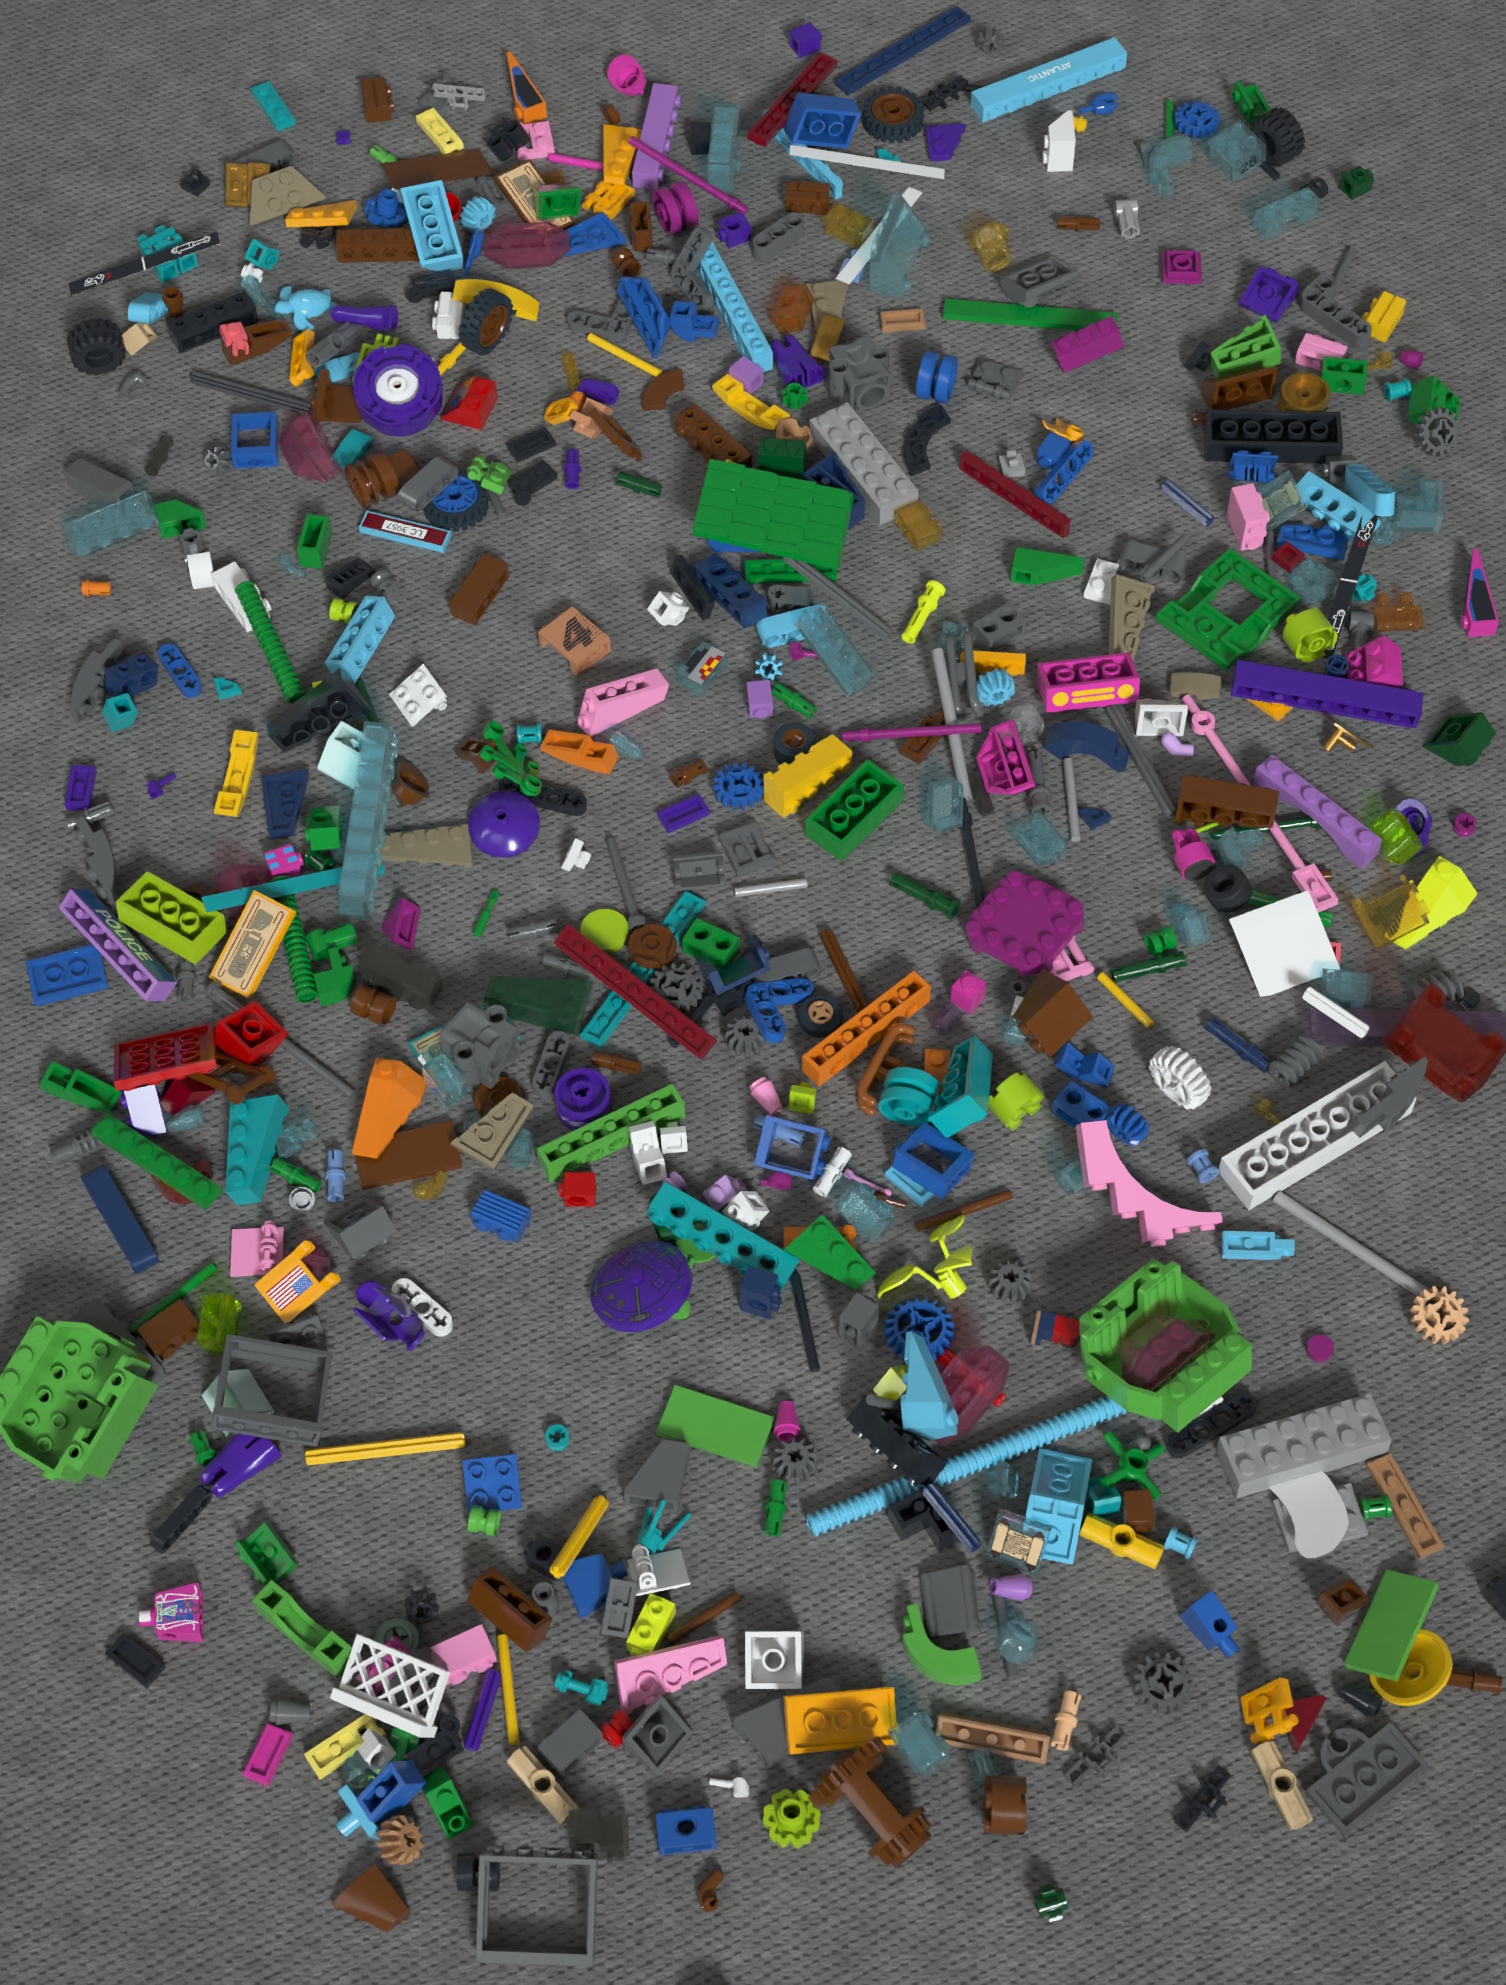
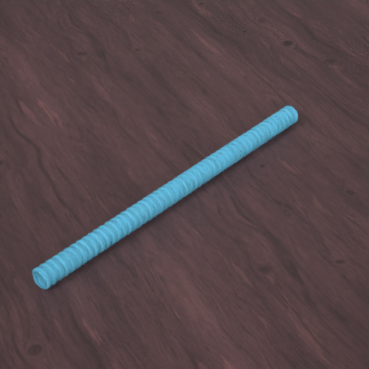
[806,1395,1126,1537]

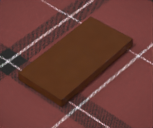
[353,1121,463,1190]

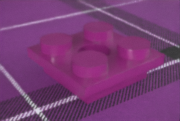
[1162,250,1202,285]

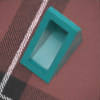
[1086,1476,1121,1518]

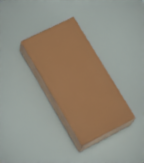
[880,308,925,332]

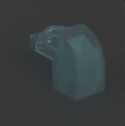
[1216,828,1263,871]

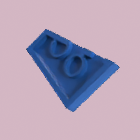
[1276,525,1349,561]

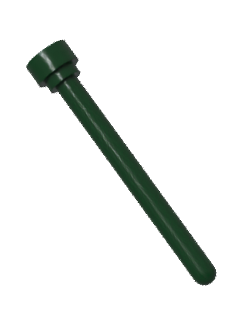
[1211,816,1323,840]

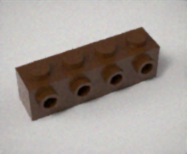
[336,228,419,263]
[674,403,752,468]

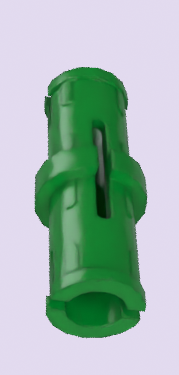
[772,682,817,719]
[270,1157,322,1195]
[763,1479,788,1537]

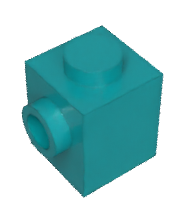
[102,693,138,732]

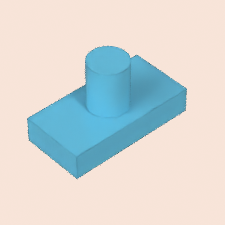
[336,1784,381,1840]

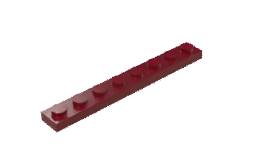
[747,52,838,147]
[553,924,717,1060]

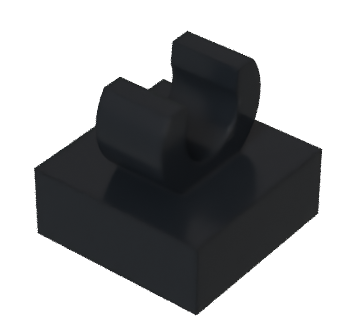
[180,168,210,197]
[1183,341,1211,371]

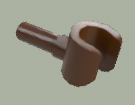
[869,1189,907,1209]

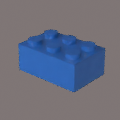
[784,93,861,149]

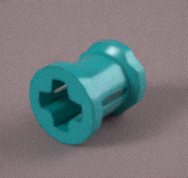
[1383,378,1411,402]
[517,723,542,744]

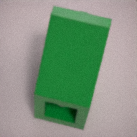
[154,499,206,539]
[421,1766,473,1840]

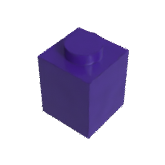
[789,22,822,58]

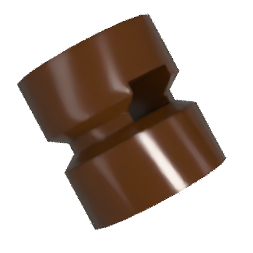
[350,984,397,1027]

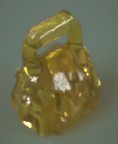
[970,221,1011,272]

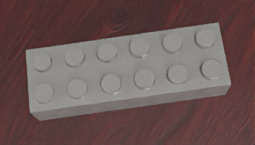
[810,402,918,526]
[1217,1394,1392,1499]

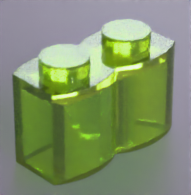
[1370,807,1424,865]

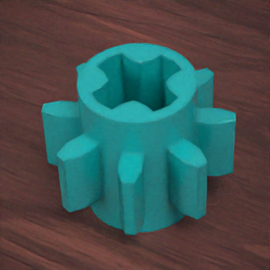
[1352,573,1377,602]

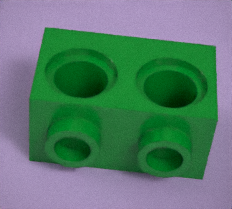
[682,918,740,969]

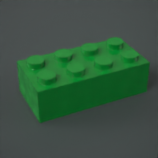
[805,759,904,861]

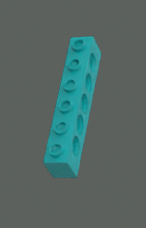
[646,1182,799,1292]

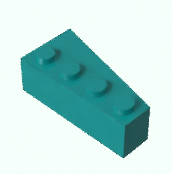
[225,1094,289,1205]

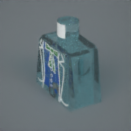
[418,1050,467,1112]

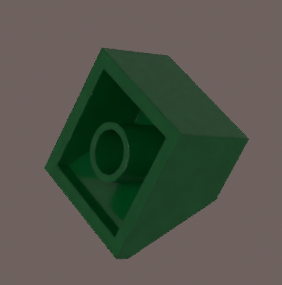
[1423,712,1496,766]

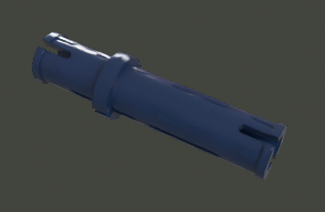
[1205,1017,1274,1073]

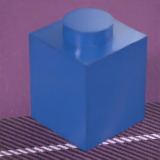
[1037,432,1070,470]

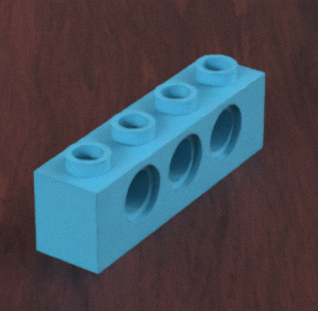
[1295,471,1381,541]
[325,596,395,683]

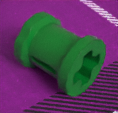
[1359,1494,1392,1521]

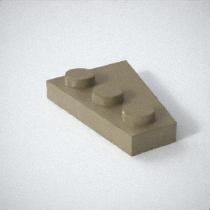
[807,280,849,336]

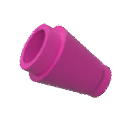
[774,1401,801,1443]

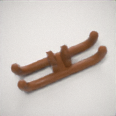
[857,1023,916,1116]

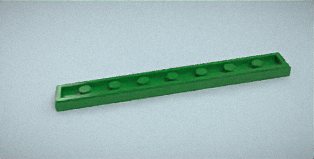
[943,299,1118,331]

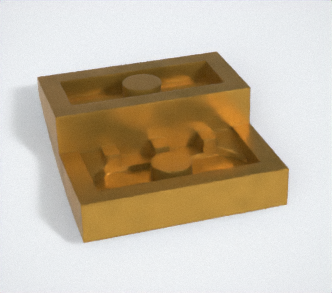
[225,162,270,207]

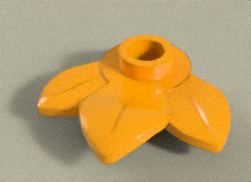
[1042,418,1084,444]

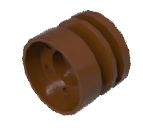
[345,451,400,509]

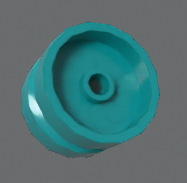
[878,1067,940,1126]

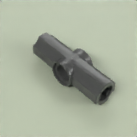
[306,321,358,368]

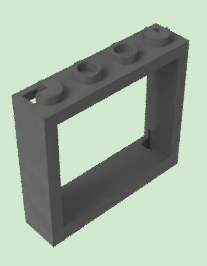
[210,1334,332,1447]
[476,1845,598,1967]

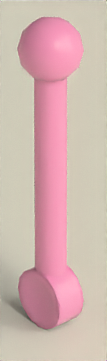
[843,1169,892,1197]

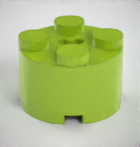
[1283,607,1338,663]
[988,1071,1045,1131]

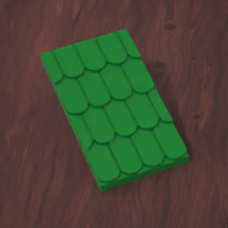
[692,459,854,570]

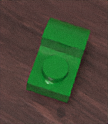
[313,947,355,1006]

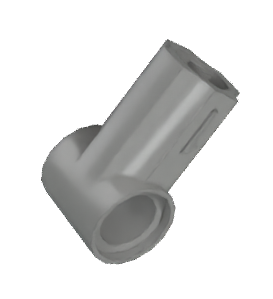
[1114,199,1140,239]

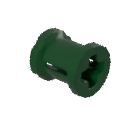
[303,848,336,872]

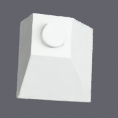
[1135,699,1188,736]

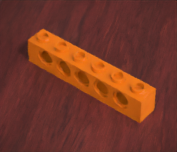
[802,971,931,1087]

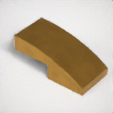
[810,314,845,363]

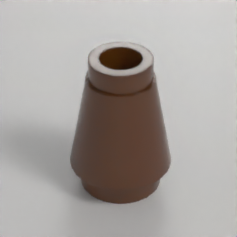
[162,287,183,318]

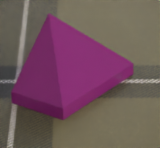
[381,897,421,950]

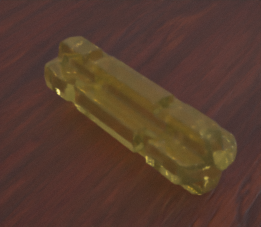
[563,352,580,391]

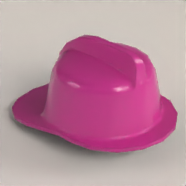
[607,55,646,96]

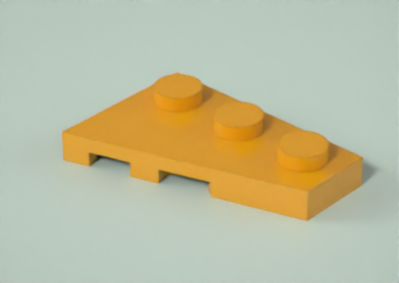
[285,200,357,227]

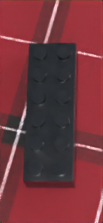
[1203,409,1343,464]

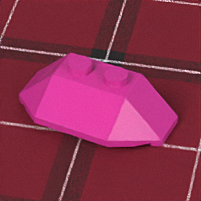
[976,719,1036,795]

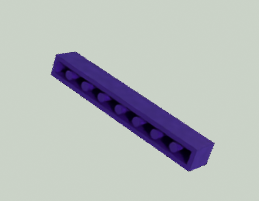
[1230,660,1423,728]

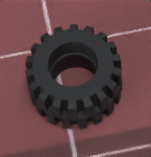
[1250,107,1305,167]
[67,318,126,376]

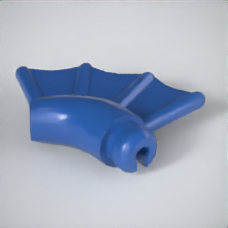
[464,230,484,276]

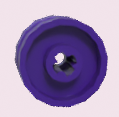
[554,1068,612,1131]

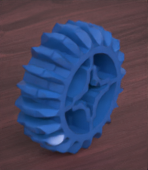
[884,1295,955,1362]

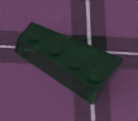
[483,976,594,1036]

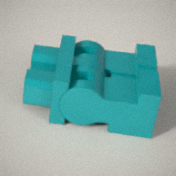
[137,225,198,284]

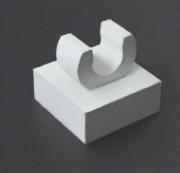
[561,838,591,871]
[660,1122,688,1154]

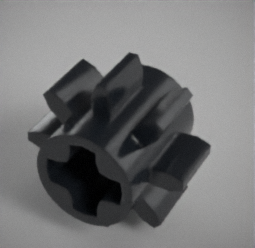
[404,1587,439,1624]

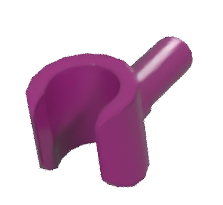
[789,642,822,660]

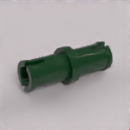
[616,471,663,498]

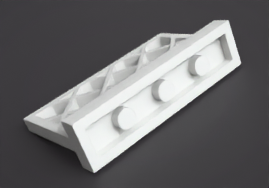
[330,1634,450,1738]

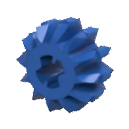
[1106,1103,1150,1146]

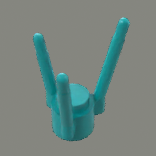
[636,1499,691,1554]

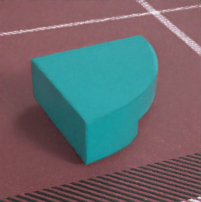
[877,149,901,162]
[213,677,242,700]

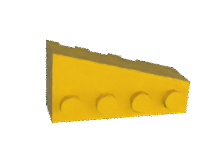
[764,734,852,818]

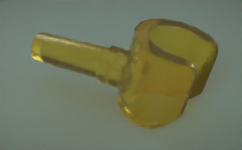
[1367,352,1393,372]
[1255,1098,1281,1126]

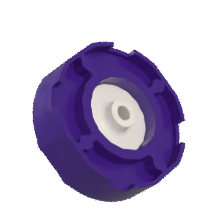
[353,344,443,437]

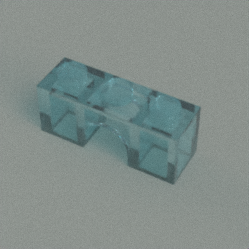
[1252,187,1320,241]

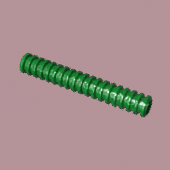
[235,581,306,704]
[271,876,318,1003]

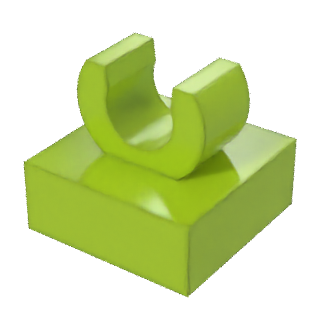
[788,1081,817,1114]

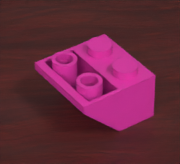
[1346,635,1403,688]

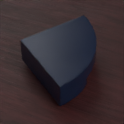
[1078,807,1112,831]

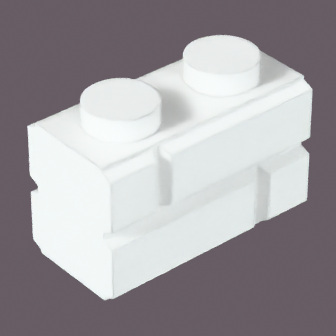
[433,292,467,339]

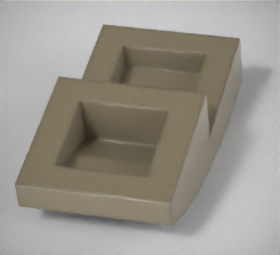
[1170,672,1222,700]

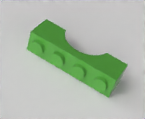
[252,1580,352,1679]

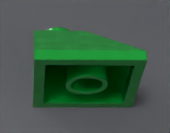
[533,184,581,220]

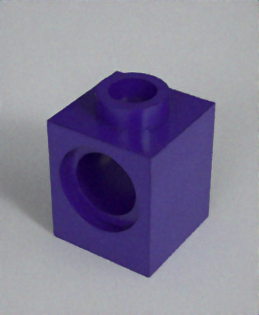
[717,212,751,249]

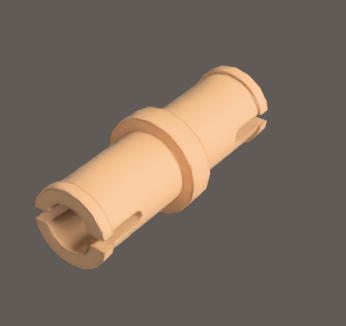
[1051,1691,1081,1750]

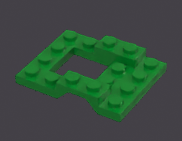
[1155,548,1301,671]

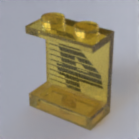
[1351,874,1430,950]

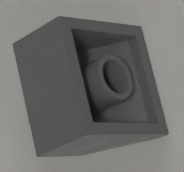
[325,1196,397,1259]

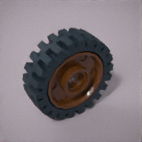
[862,87,924,144]
[459,288,513,356]

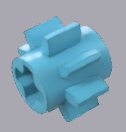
[755,652,783,682]

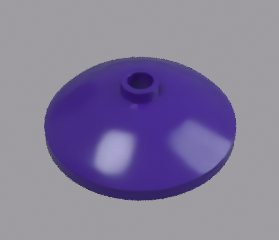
[468,790,540,858]

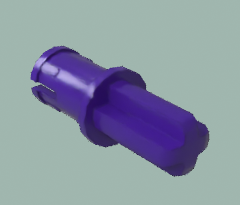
[564,448,581,489]

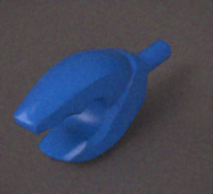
[1079,93,1118,115]

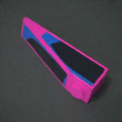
[1460,549,1499,637]

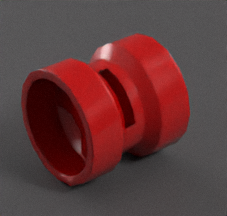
[598,1709,634,1749]

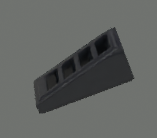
[325,558,375,599]

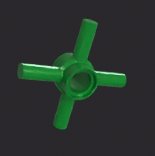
[1100,1431,1164,1501]

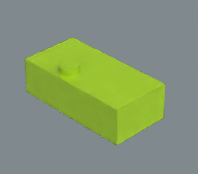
[116,871,226,965]

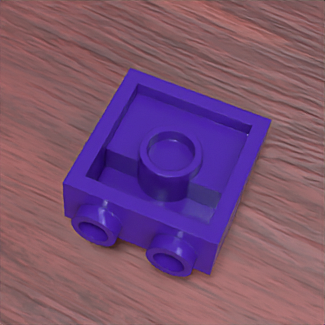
[1239,266,1299,323]

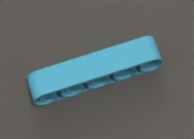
[1345,464,1395,517]

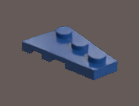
[549,212,626,257]

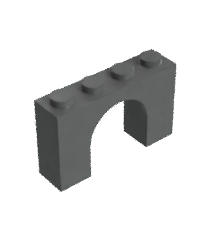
[67,1298,166,1384]

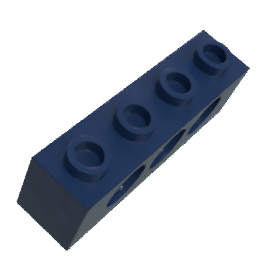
[693,553,768,629]

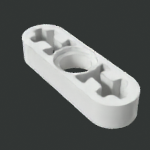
[392,1278,453,1336]

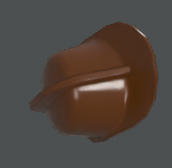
[392,762,429,807]

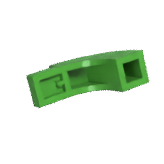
[902,1604,981,1685]

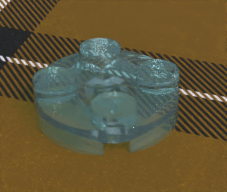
[1289,560,1336,604]

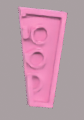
[614,1635,727,1715]

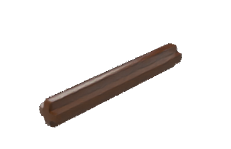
[820,929,868,1013]

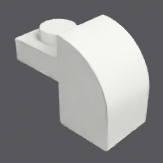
[628,1121,667,1185]

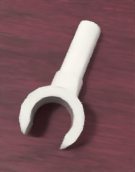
[709,1777,749,1797]

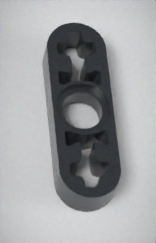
[149,1485,213,1554]

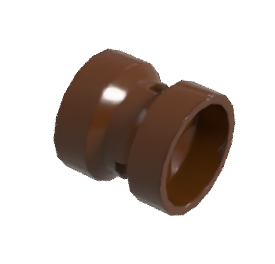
[612,248,641,277]

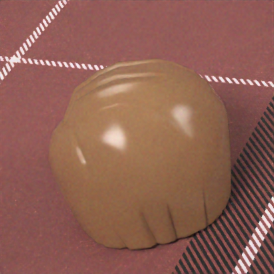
[776,418,813,448]

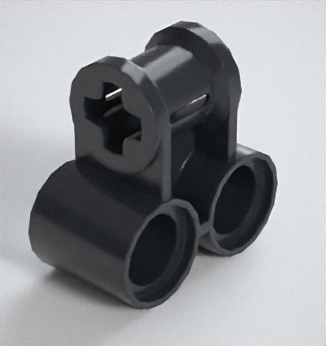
[487,117,530,161]

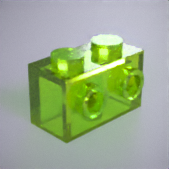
[196,1293,242,1355]

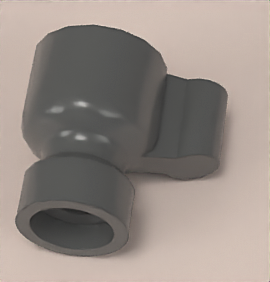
[525,1582,559,1617]

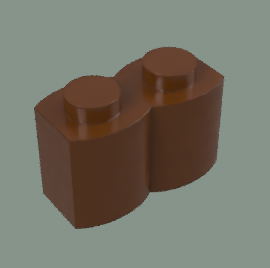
[629,201,653,252]

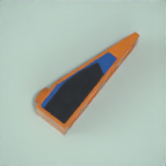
[507,51,547,124]

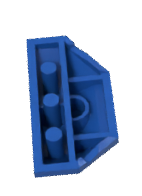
[617,276,671,359]

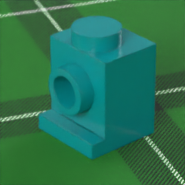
[244,238,280,270]

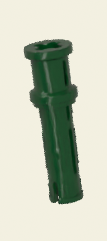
[889,872,961,920]

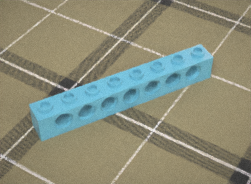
[688,238,773,372]

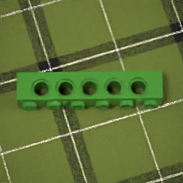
[537,1084,685,1183]

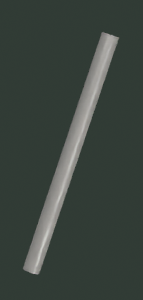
[932,648,972,800]
[1273,1191,1430,1297]

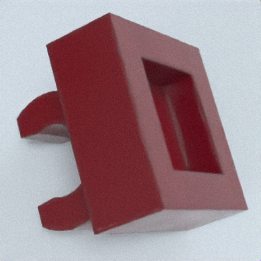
[1271,541,1305,573]

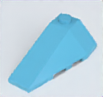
[901,1331,958,1441]

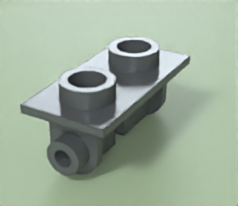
[267,1312,324,1345]

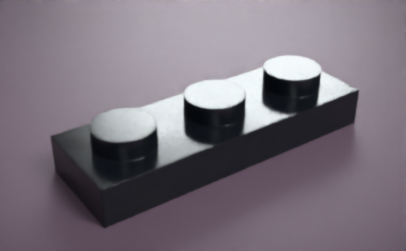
[670,555,715,620]

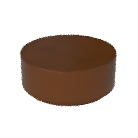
[603,104,621,126]

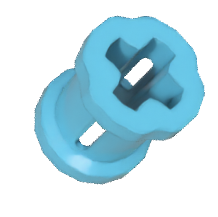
[1164,1526,1198,1560]

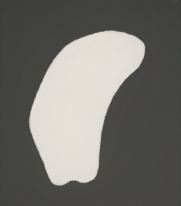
[1269,1471,1349,1558]

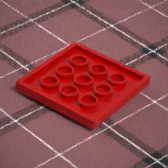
[114,1023,217,1091]

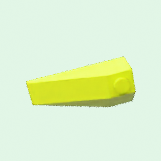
[1385,856,1477,950]

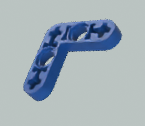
[744,978,814,1043]

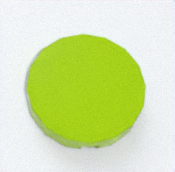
[580,909,629,954]

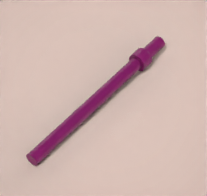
[841,723,983,742]

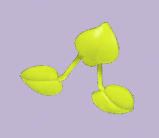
[877,1214,973,1299]

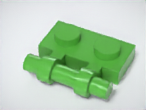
[467,454,512,495]

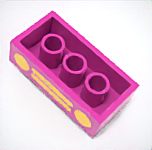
[1037,652,1140,713]

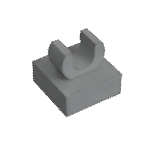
[998,450,1025,478]

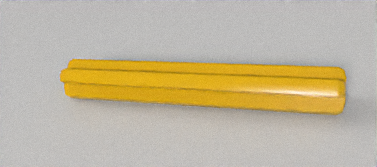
[550,1495,609,1579]

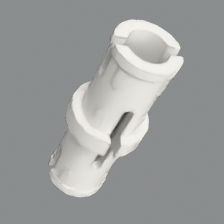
[813,1147,852,1197]

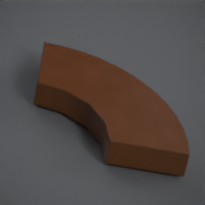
[643,368,684,411]

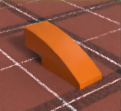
[540,730,619,775]

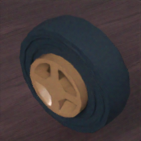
[799,995,843,1038]

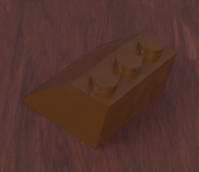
[1201,365,1278,410]

